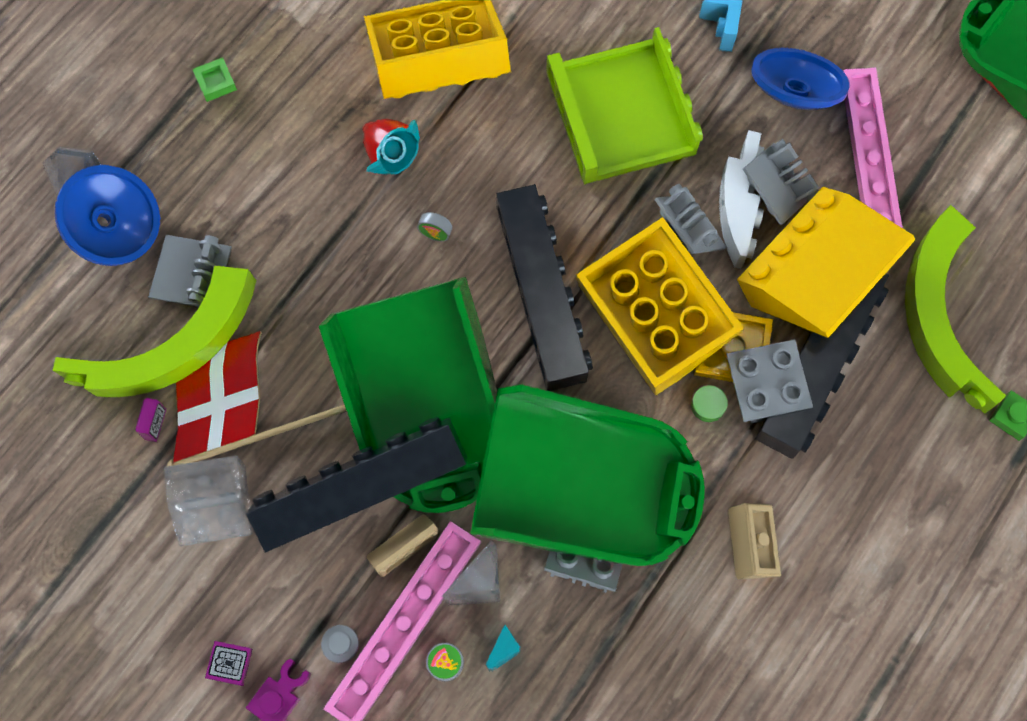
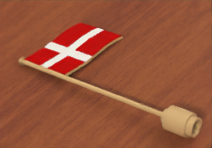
[167,331,346,473]

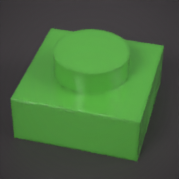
[193,57,237,102]
[989,390,1027,441]

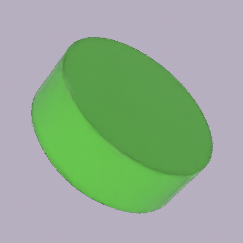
[691,385,728,422]

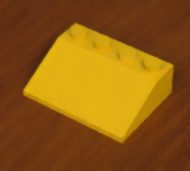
[364,0,511,99]
[737,187,915,338]
[576,217,744,396]

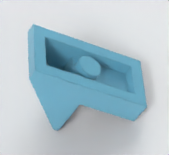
[699,0,742,52]

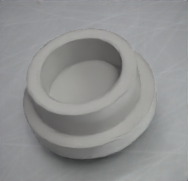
[321,625,359,663]

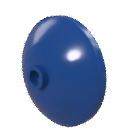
[751,48,850,110]
[54,165,160,266]

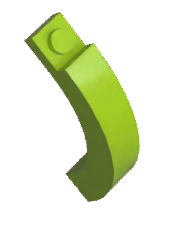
[905,205,1006,414]
[53,266,256,397]

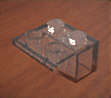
[164,456,253,546]

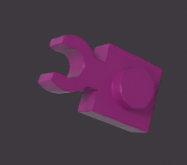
[246,659,311,721]

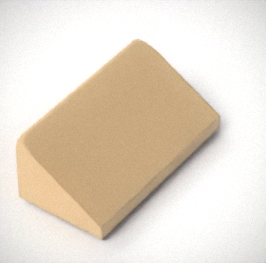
[728,503,781,579]
[367,514,439,577]

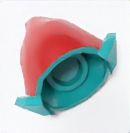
[362,118,420,175]

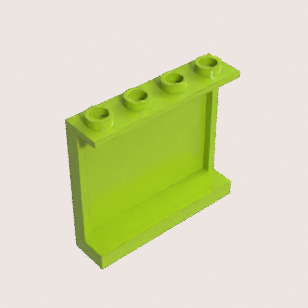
[546,27,703,184]

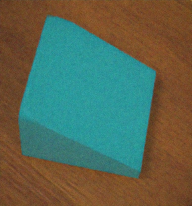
[486,625,521,672]

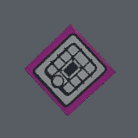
[135,398,167,442]
[205,641,253,686]

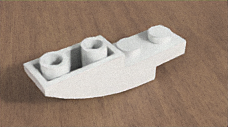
[719,130,764,269]

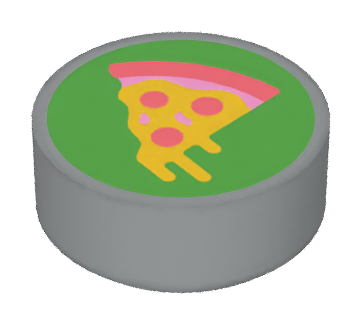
[417,212,453,241]
[426,643,464,682]

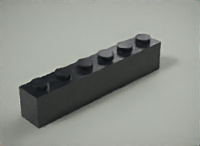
[496,184,593,391]
[755,274,889,459]
[246,417,467,553]

